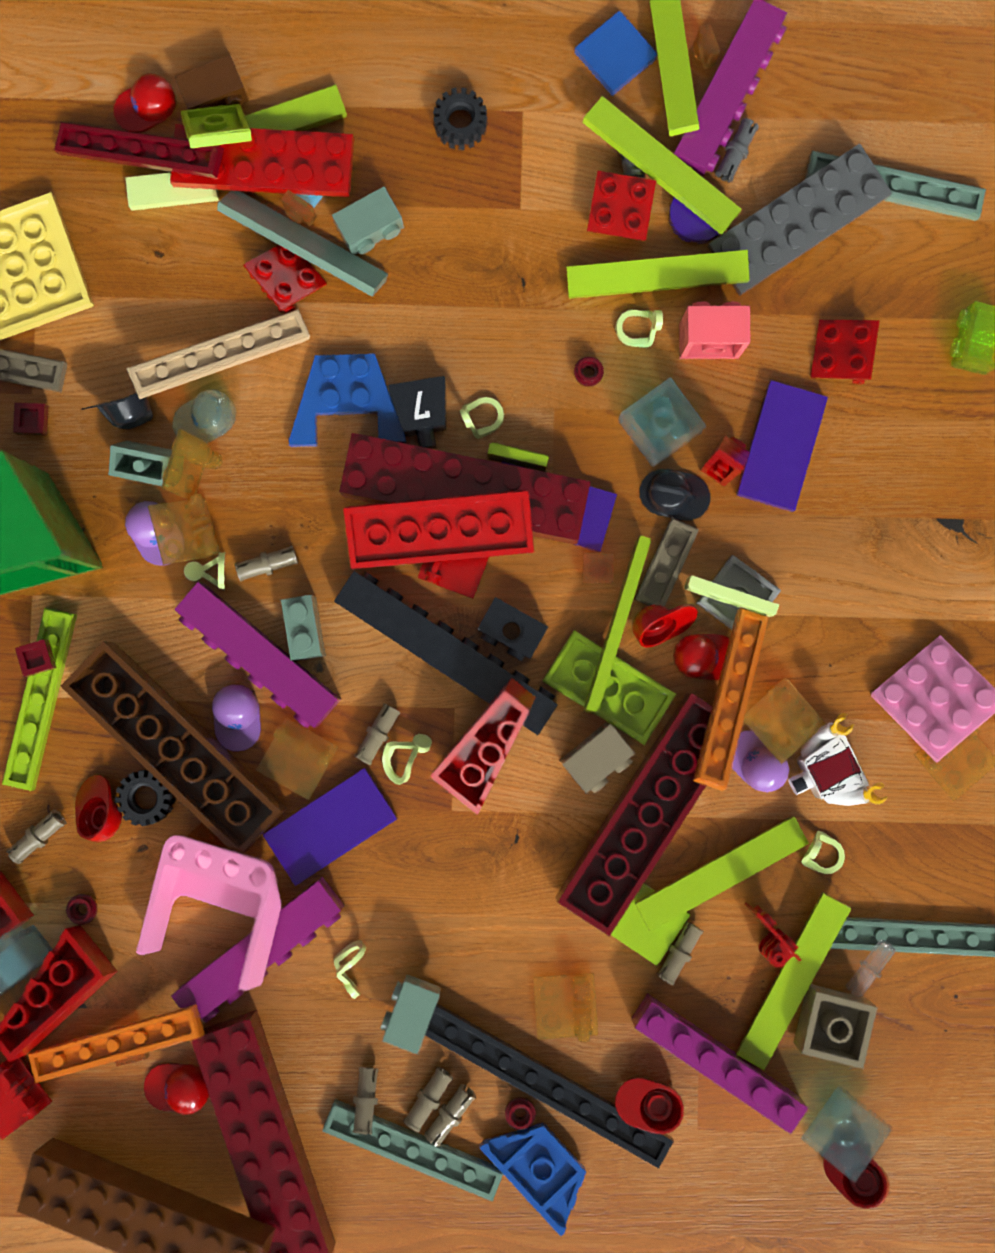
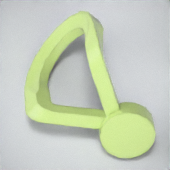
[615,310,663,347]
[459,397,504,439]
[184,552,225,591]
[382,734,432,785]
[801,831,845,874]
[334,940,366,999]

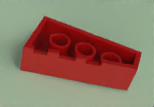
[430,678,536,815]
[0,925,118,1062]

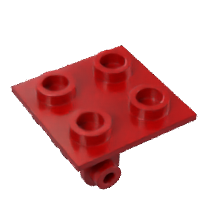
[587,170,657,241]
[243,245,327,313]
[811,319,880,385]
[417,557,489,599]
[744,902,802,967]
[0,1057,53,1140]

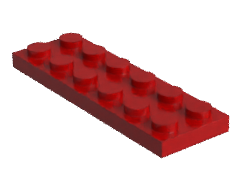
[170,124,354,197]
[343,489,535,569]

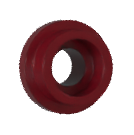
[574,356,604,387]
[66,894,98,925]
[505,1097,536,1130]

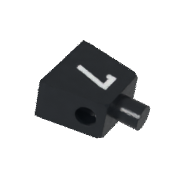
[388,376,447,449]

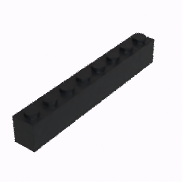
[334,571,558,735]

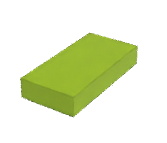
[488,442,549,472]

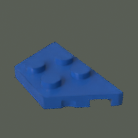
[479,1122,586,1236]

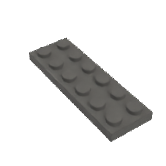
[707,144,892,296]

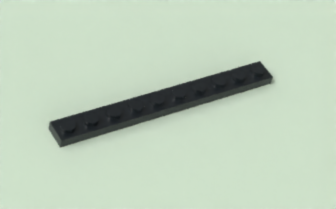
[392,1003,674,1169]

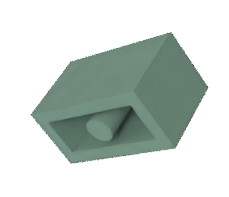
[332,186,404,255]
[108,440,183,487]
[281,595,326,661]
[380,974,441,1054]

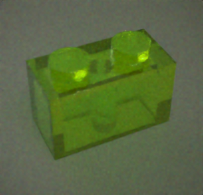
[950,301,995,375]

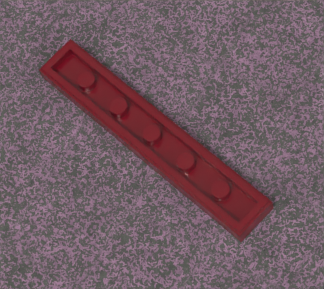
[54,122,224,178]

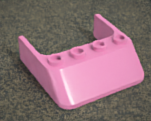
[136,835,281,991]

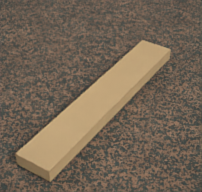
[127,309,310,399]

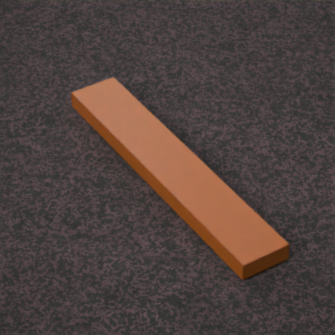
[693,607,769,791]
[28,1004,205,1084]

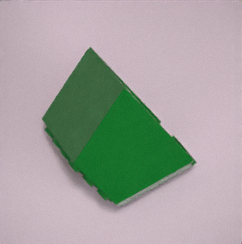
[0,449,103,595]

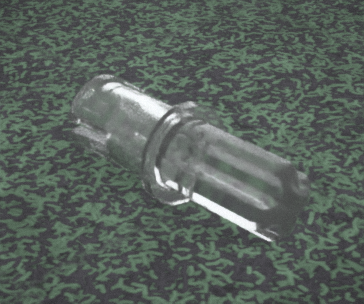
[846,940,895,998]

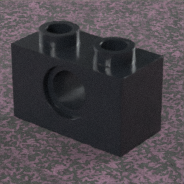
[478,597,548,661]

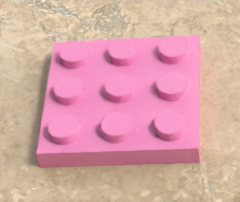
[871,635,995,763]

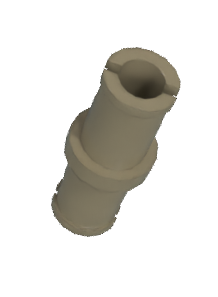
[234,545,299,582]
[354,703,401,765]
[6,809,66,864]
[657,921,704,985]
[352,1067,379,1135]
[403,1067,453,1132]
[424,1084,476,1147]

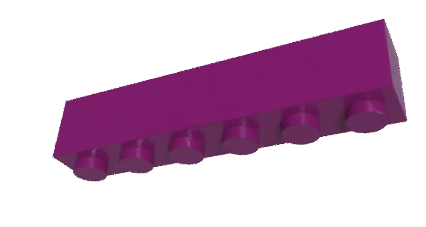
[674,0,787,177]
[174,582,341,728]
[171,877,344,1023]
[631,993,808,1134]

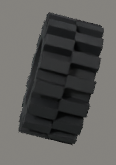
[433,88,487,150]
[115,770,176,826]

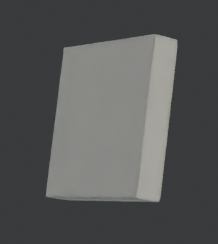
[696,555,781,630]

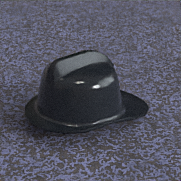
[81,393,153,430]
[640,469,710,521]

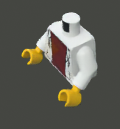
[788,713,888,806]

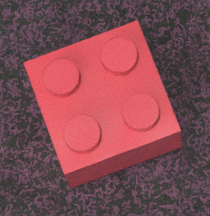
[679,302,750,359]

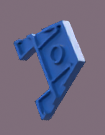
[289,354,406,447]

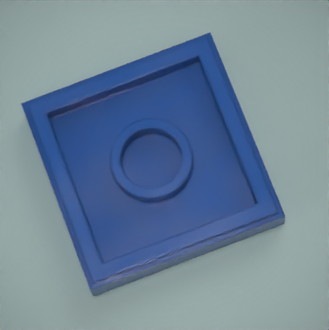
[574,10,658,96]

